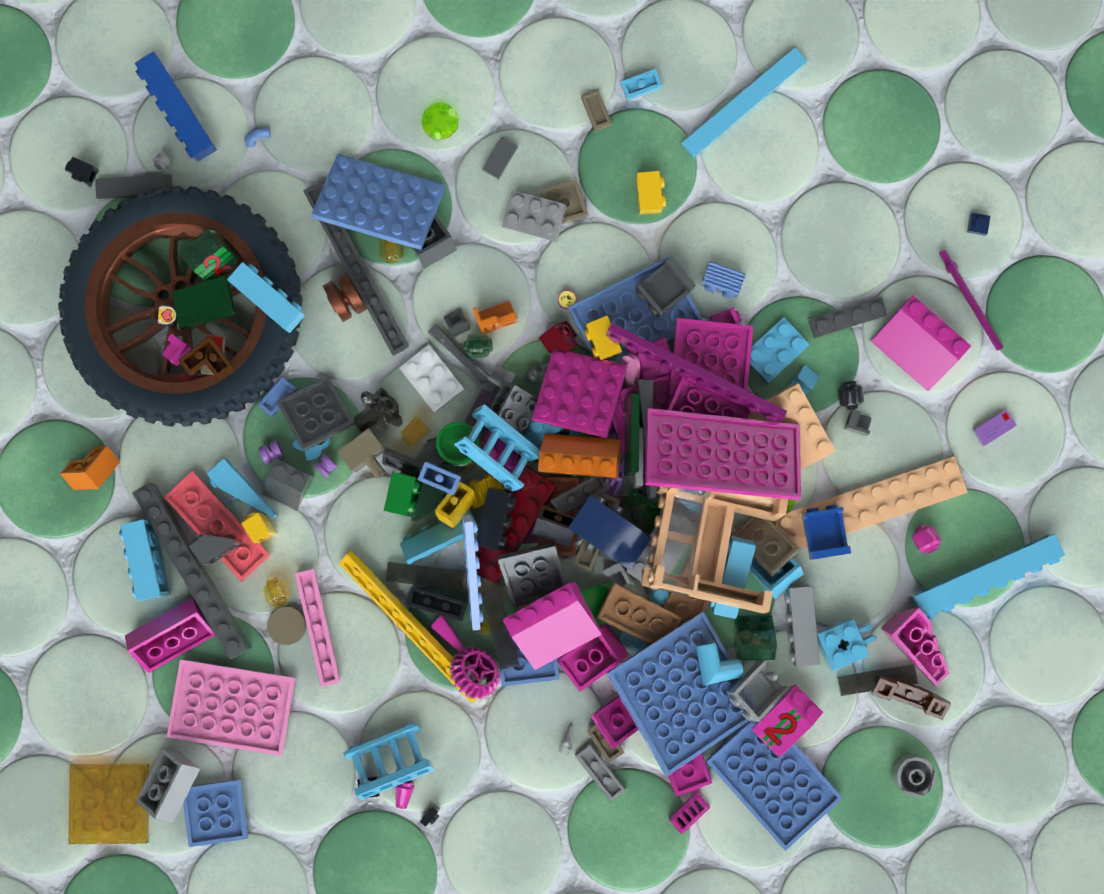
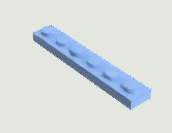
[462,514,483,630]

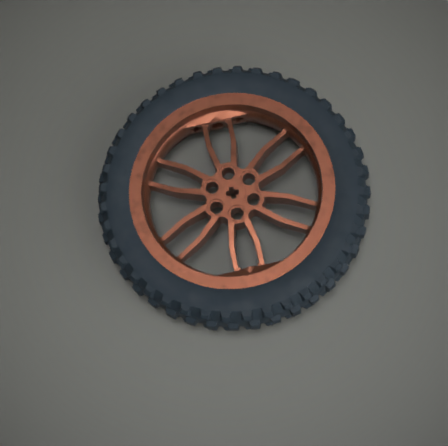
[58,186,303,427]

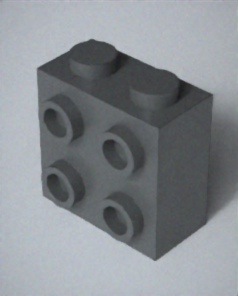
[490,381,538,435]

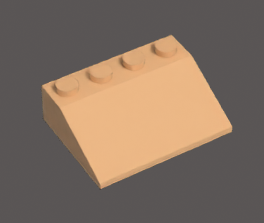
[748,383,835,469]

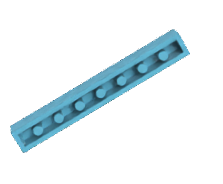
[910,534,1065,619]

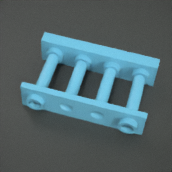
[454,404,540,492]
[343,723,434,800]

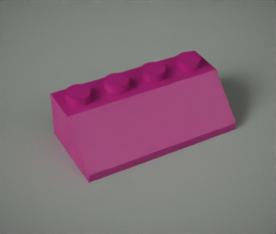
[125,597,215,673]

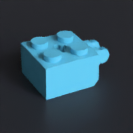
[817,619,877,671]

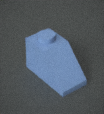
[418,461,461,495]

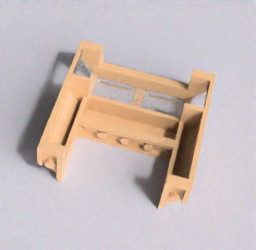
[641,486,788,613]

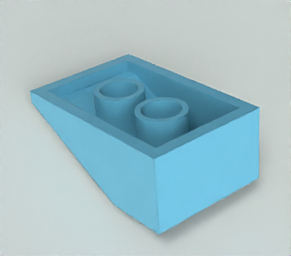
[749,558,804,599]

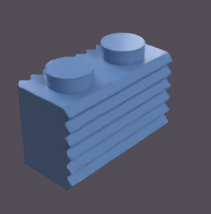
[701,261,746,299]

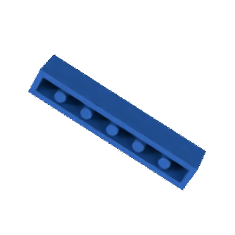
[134,51,217,162]

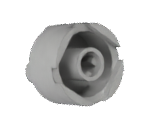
[892,754,937,797]

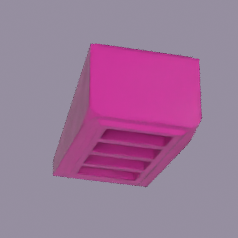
[431,615,464,651]
[668,792,710,835]

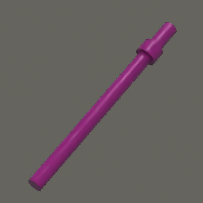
[939,250,1004,351]

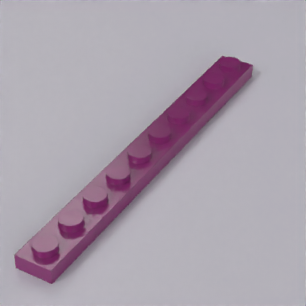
[606,323,787,422]

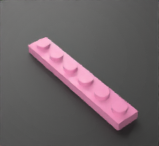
[295,569,341,687]

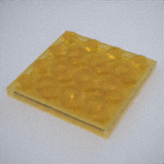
[68,764,149,844]

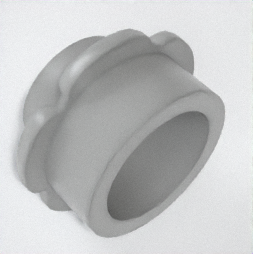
[152,153,171,171]

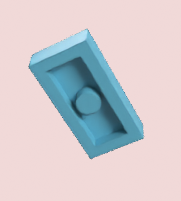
[620,69,662,101]

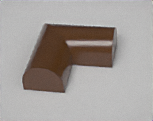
[178,336,234,379]

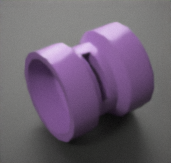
[258,440,284,465]

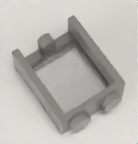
[726,660,790,722]

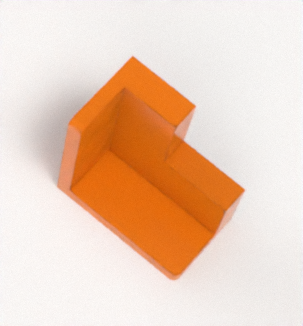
[473,301,518,335]
[60,446,120,490]

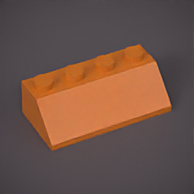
[538,434,622,479]

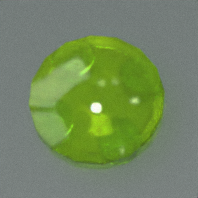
[421,103,459,141]

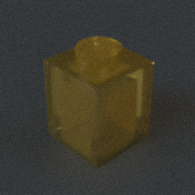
[400,416,431,447]

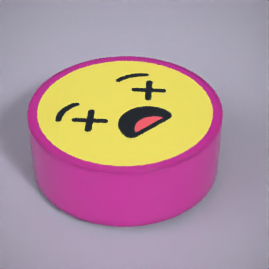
[558,290,577,310]

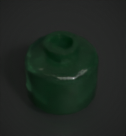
[463,333,493,358]

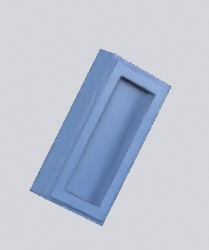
[257,376,297,418]

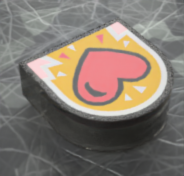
[157,305,177,326]

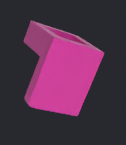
[162,334,192,366]

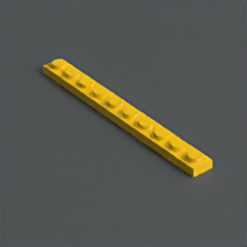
[339,550,478,703]

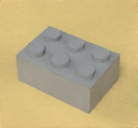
[135,748,200,823]

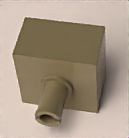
[338,428,386,479]

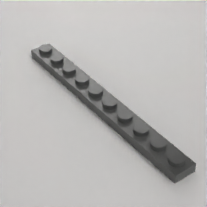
[303,182,410,356]

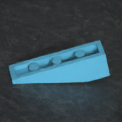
[207,458,279,518]

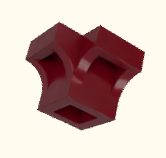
[538,321,579,353]

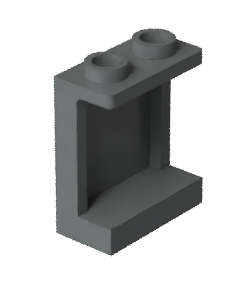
[635,256,696,318]

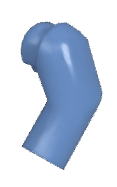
[244,128,271,147]

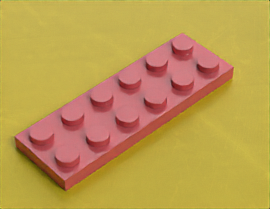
[164,471,271,582]

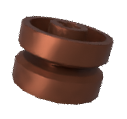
[323,273,367,322]

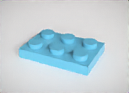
[750,317,810,384]

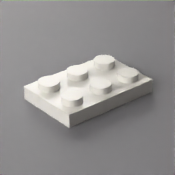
[399,345,465,413]

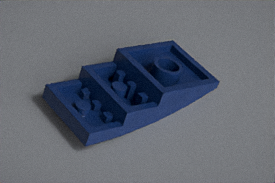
[567,495,652,570]

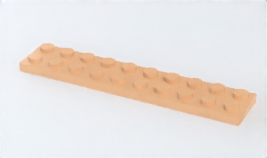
[774,456,968,549]

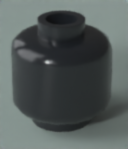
[837,381,864,410]

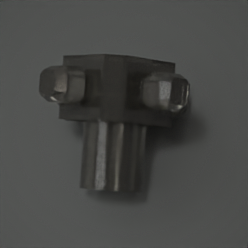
[353,388,403,432]

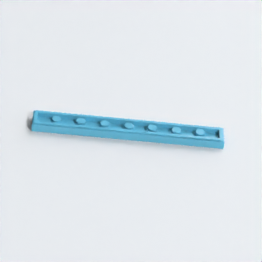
[681,48,807,158]

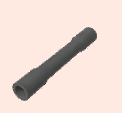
[428,324,491,384]

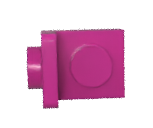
[710,307,741,324]

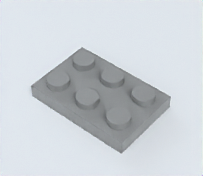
[502,190,567,242]

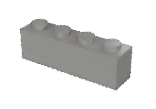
[784,586,820,666]

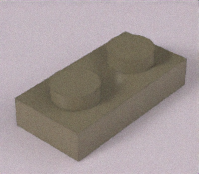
[587,724,624,763]

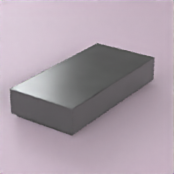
[483,137,518,180]

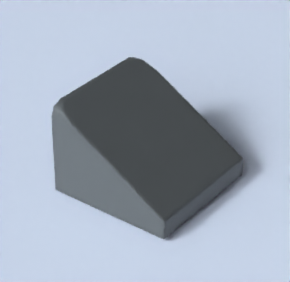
[444,309,470,337]

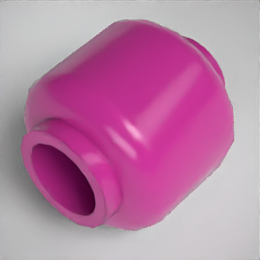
[912,524,941,554]

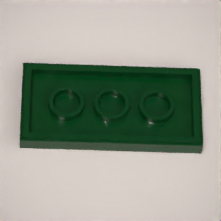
[624,393,640,476]

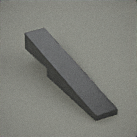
[635,379,656,499]

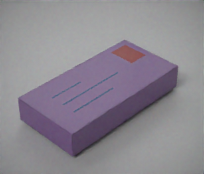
[973,409,1017,446]

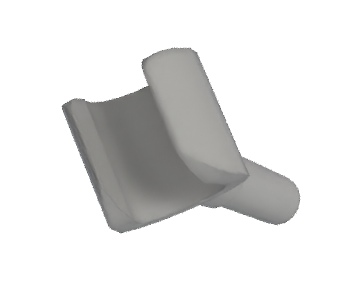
[559,726,573,755]

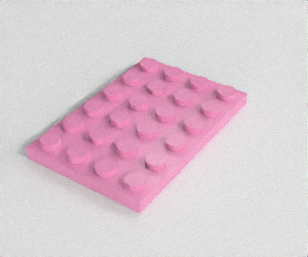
[166,659,296,756]

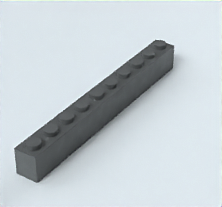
[132,483,251,659]

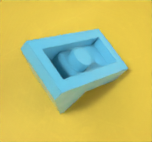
[789,365,820,396]

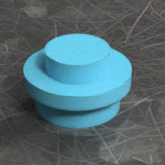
[649,588,669,605]

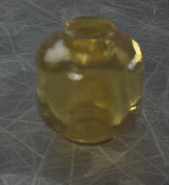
[379,239,404,263]
[262,577,291,608]

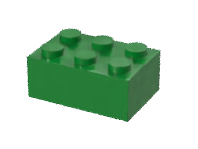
[383,472,423,518]

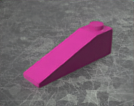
[881,607,949,687]

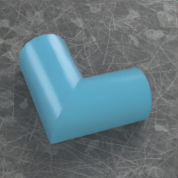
[696,643,743,685]

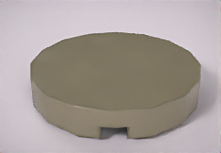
[267,606,306,645]

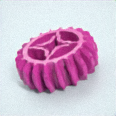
[449,646,501,699]

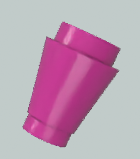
[395,780,414,809]

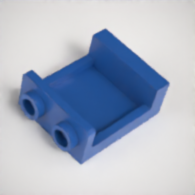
[802,504,852,560]

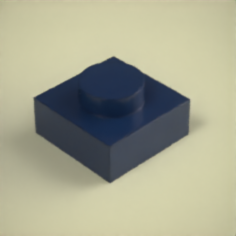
[967,213,991,236]

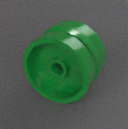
[436,422,480,467]

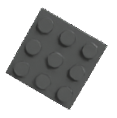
[277,375,355,452]
[498,542,567,607]

